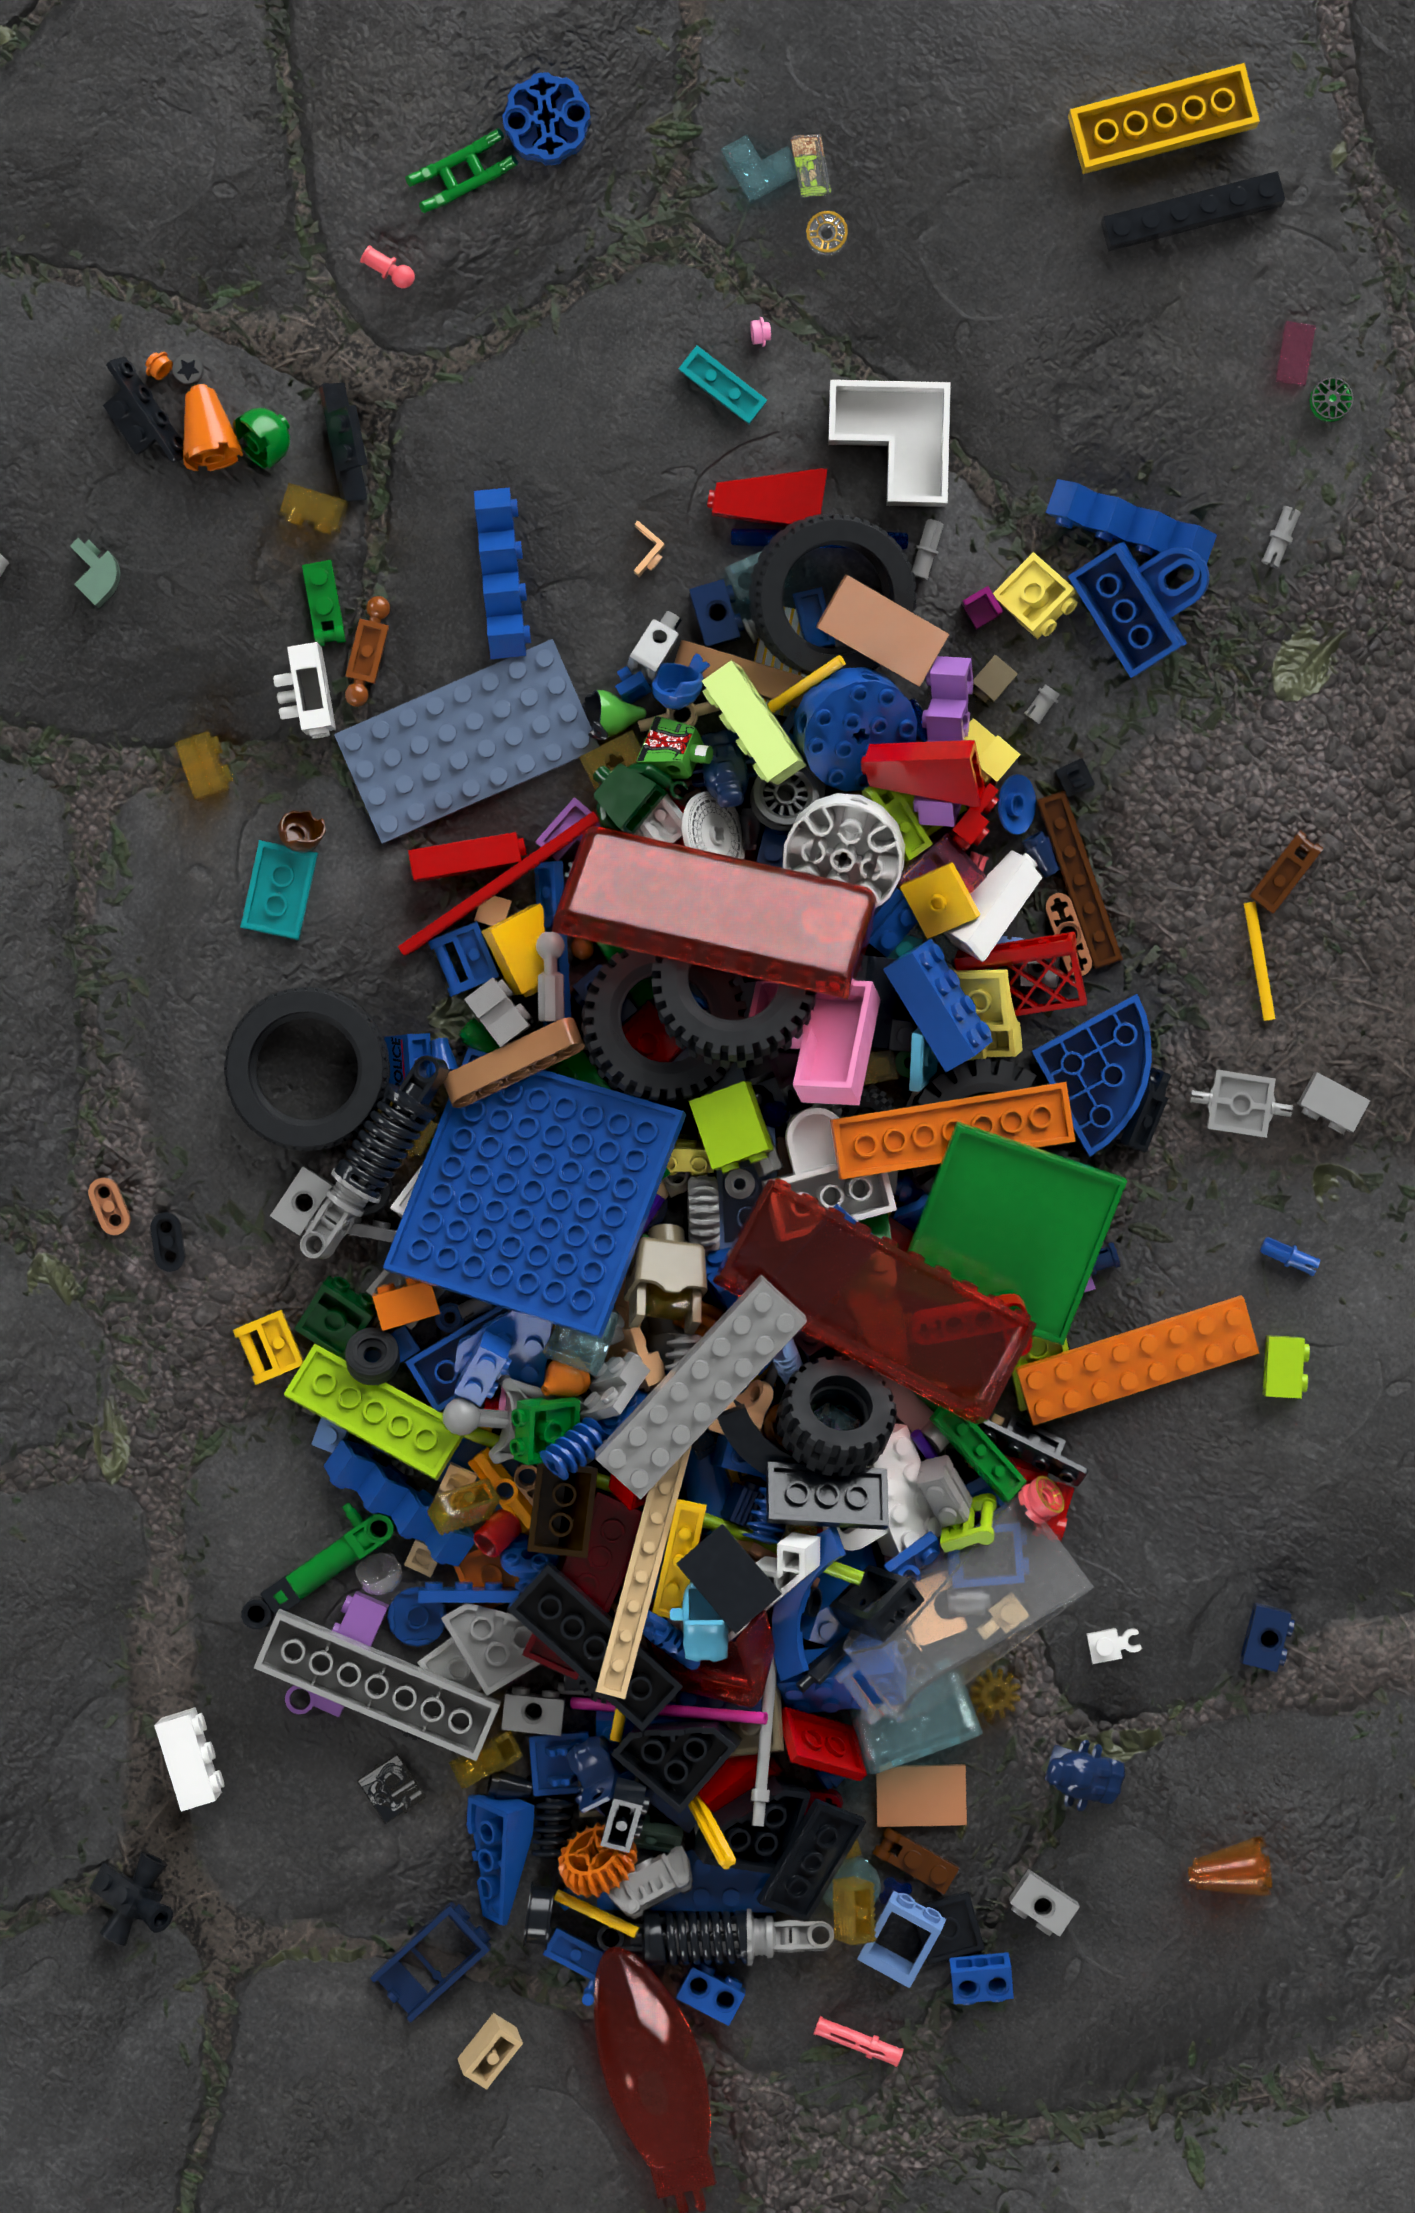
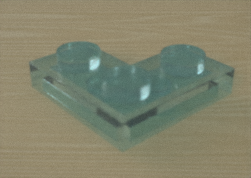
[721,135,802,203]

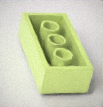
[702,660,807,785]

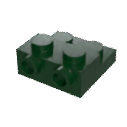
[294,1276,377,1360]

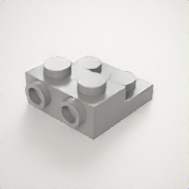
[580,1352,650,1421]

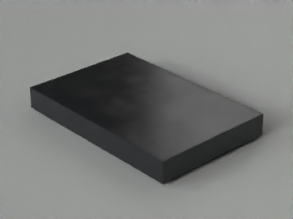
[676,1524,782,1634]

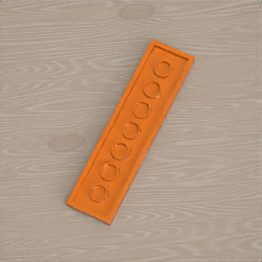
[830,1082,1076,1180]
[1015,1295,1259,1426]

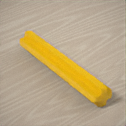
[688,1794,736,1870]

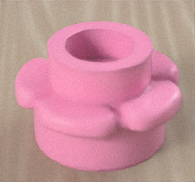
[750,317,771,347]

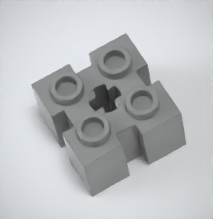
[464,977,532,1047]

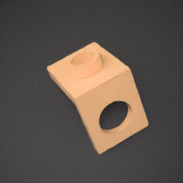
[634,520,665,577]

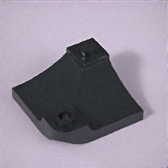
[832,955,918,1052]

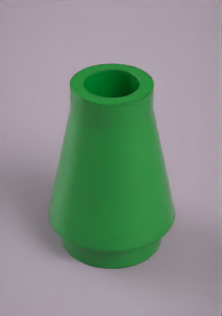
[458,1017,501,1053]

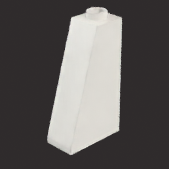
[943,850,1042,962]

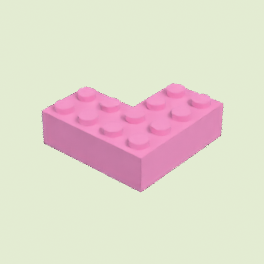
[748,979,881,1105]

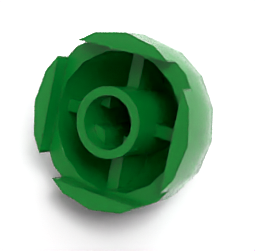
[233,408,290,469]

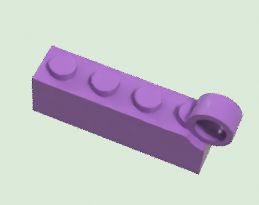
[285,1591,389,1717]

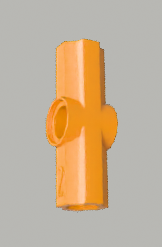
[467,1447,532,1534]

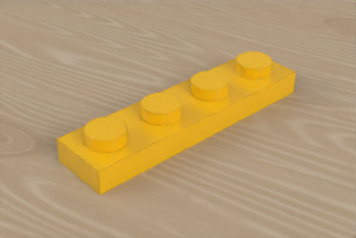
[652,1499,707,1618]

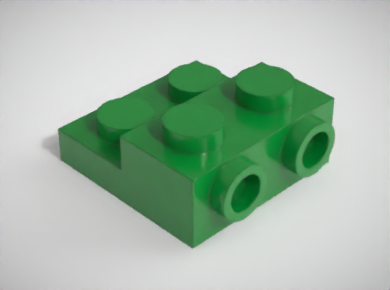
[510,1397,580,1465]

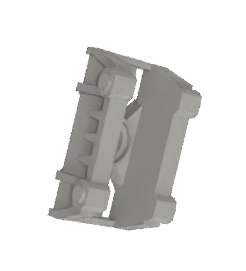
[608,1846,693,1921]

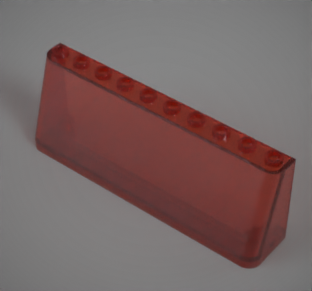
[552,826,876,999]
[713,1178,1037,1424]

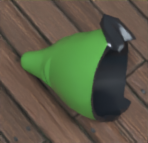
[582,690,646,740]

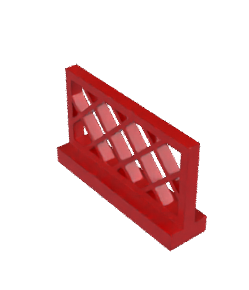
[954,932,1087,1016]

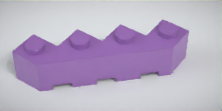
[913,656,973,827]

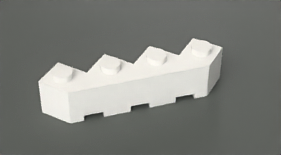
[728,1532,820,1642]

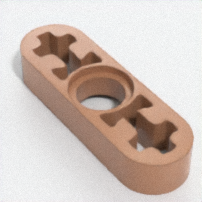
[1045,893,1092,976]

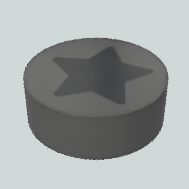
[173,354,204,385]

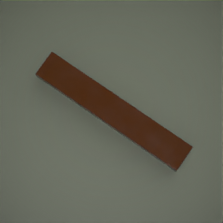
[1036,790,1123,969]

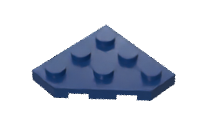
[454,1310,553,1388]

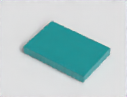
[240,840,318,940]

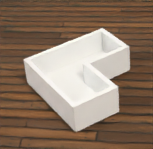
[828,380,951,507]

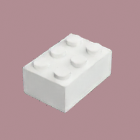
[154,1707,224,1812]

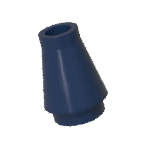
[1021,831,1060,878]

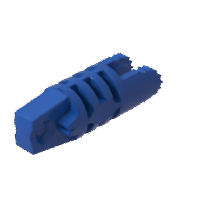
[643,1611,701,1670]

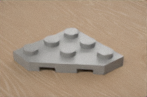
[441,1603,540,1696]

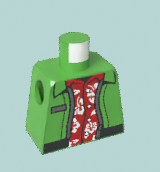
[636,716,713,779]

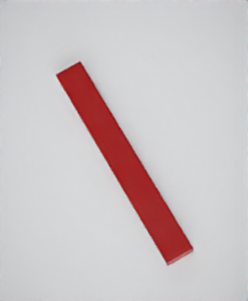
[398,811,599,956]

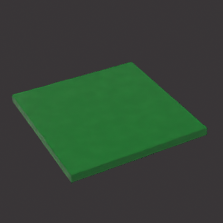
[894,1121,1127,1345]

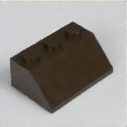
[527,1463,598,1558]

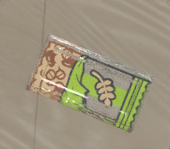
[790,134,831,197]

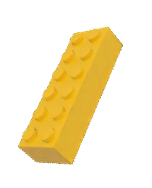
[1068,63,1260,174]

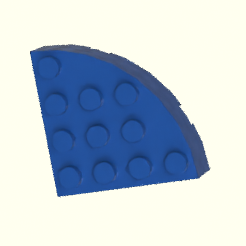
[1030,994,1152,1157]

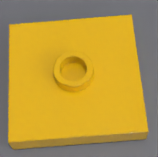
[900,862,980,939]

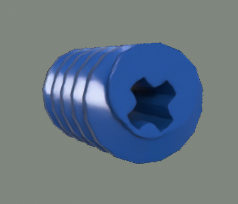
[539,1417,606,1480]
[743,1478,785,1545]

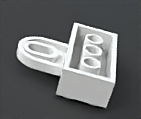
[823,1423,942,1557]

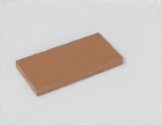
[816,574,949,687]

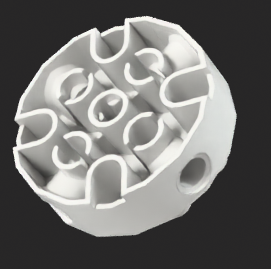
[783,793,905,919]

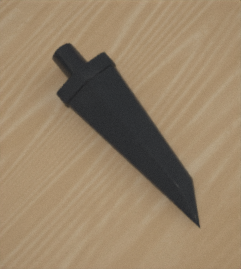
[796,1630,864,1693]

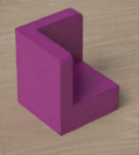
[961,586,1003,630]

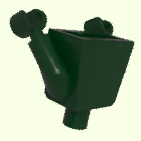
[593,763,688,857]

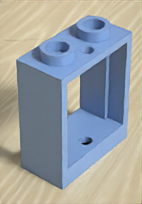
[857,1890,946,1988]

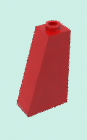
[707,468,828,527]
[861,740,985,807]
[408,832,527,883]

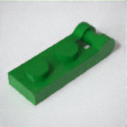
[302,560,346,647]

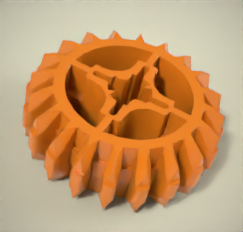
[558,1822,638,1898]

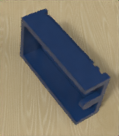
[370,1901,491,2023]

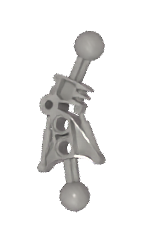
[443,1375,606,1465]

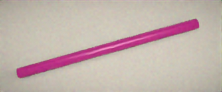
[570,1697,768,1724]

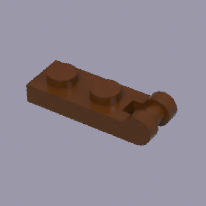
[1249,830,1323,914]
[872,1827,959,1895]

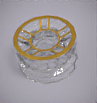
[806,211,848,257]

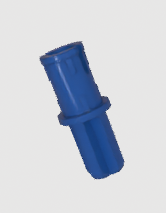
[1260,1237,1320,1276]

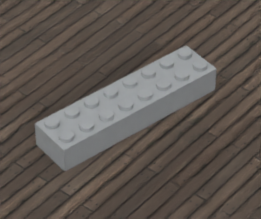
[595,1275,807,1500]
[254,1609,501,1761]

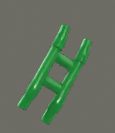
[405,128,518,213]

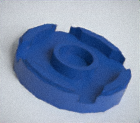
[387,1586,447,1647]

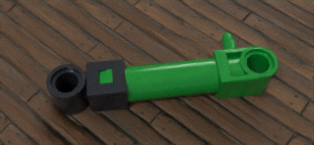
[241,1503,396,1629]

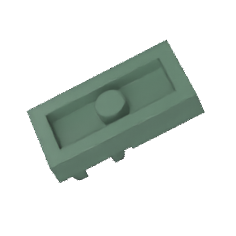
[633,1814,683,1853]

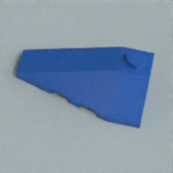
[467,1794,534,1926]

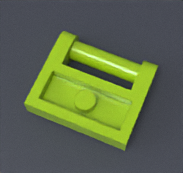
[940,1493,997,1553]

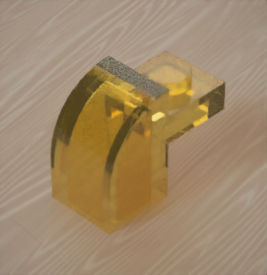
[449,1731,523,1789]

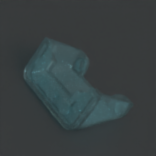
[847,1658,983,1774]

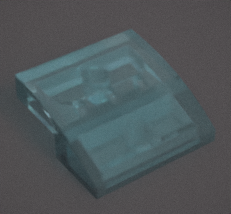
[542,1312,618,1376]

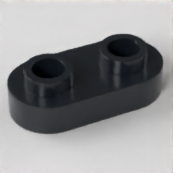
[150,1212,186,1272]

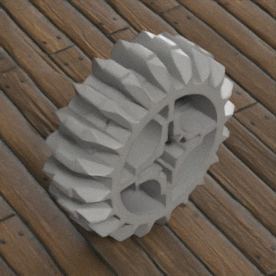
[687,1175,720,1256]

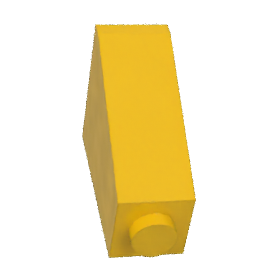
[481,903,545,997]

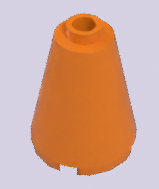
[183,384,243,471]

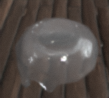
[355,1553,403,1595]

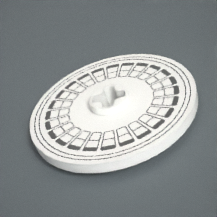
[682,791,746,880]

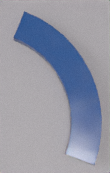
[772,1527,846,1681]

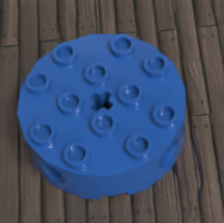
[793,667,917,791]

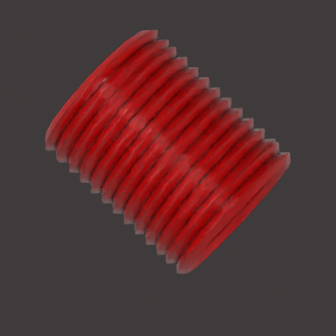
[474,1509,522,1558]

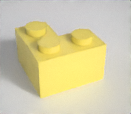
[964,718,1021,786]

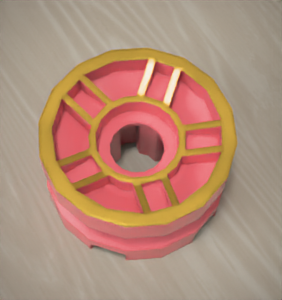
[1018,1476,1064,1524]

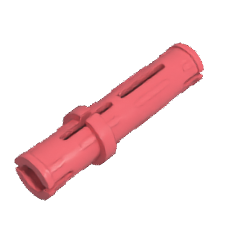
[814,2016,904,2067]

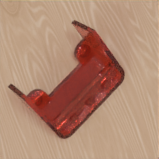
[645,1599,775,1707]

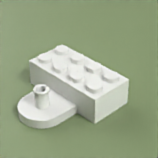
[761,1107,897,1241]

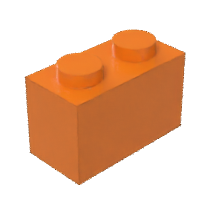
[372,1278,440,1331]

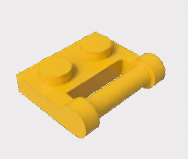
[232,1309,304,1385]

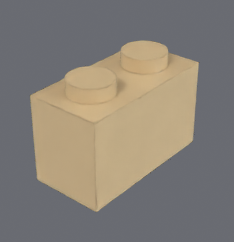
[457,2013,523,2090]

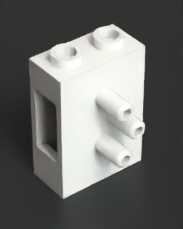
[273,642,336,739]

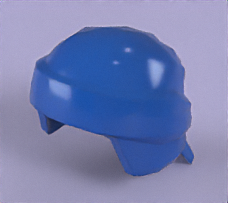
[652,654,710,710]

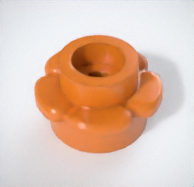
[145,352,173,380]

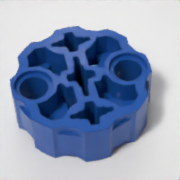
[502,72,591,166]

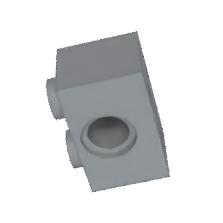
[270,1166,334,1236]
[501,1686,566,1736]
[1009,1869,1080,1937]

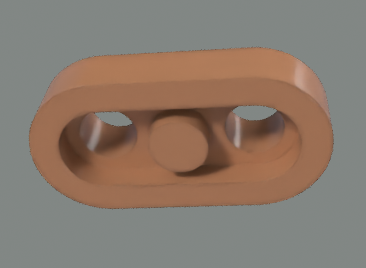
[88,1178,131,1235]

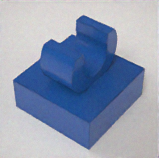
[615,666,652,704]

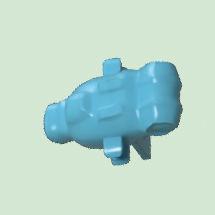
[670,1582,729,1662]

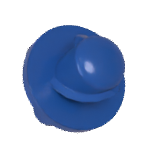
[500,1533,560,1585]

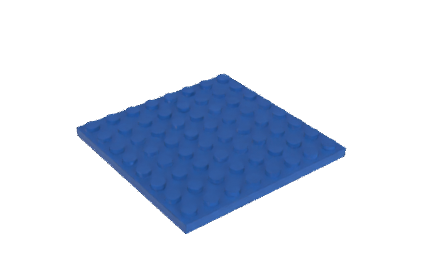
[383,1047,686,1339]

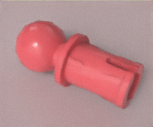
[360,245,415,289]

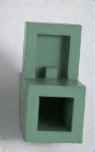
[70,538,120,608]

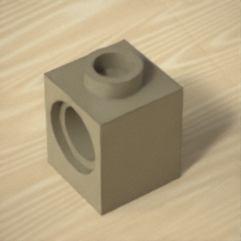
[972,655,1018,703]

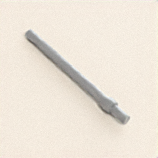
[751,1643,777,1827]

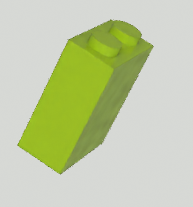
[689,1081,774,1174]

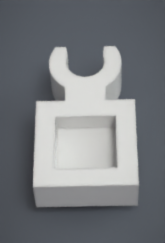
[1086,1628,1142,1664]

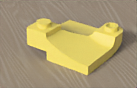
[949,968,1023,1060]

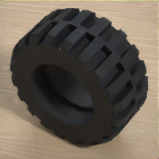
[776,1356,897,1476]

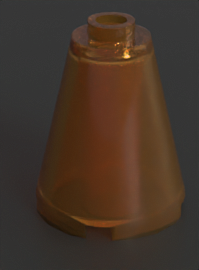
[1188,1836,1272,1896]

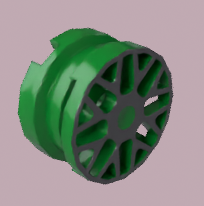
[1309,377,1354,422]

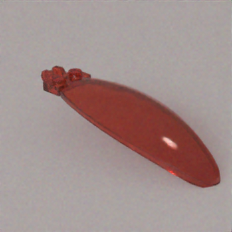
[594,1947,717,2213]

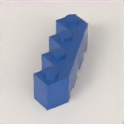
[1045,479,1217,571]
[474,487,531,659]
[324,1439,475,1567]

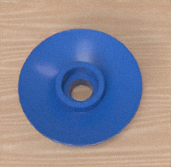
[998,774,1036,834]

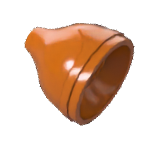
[541,1352,591,1398]

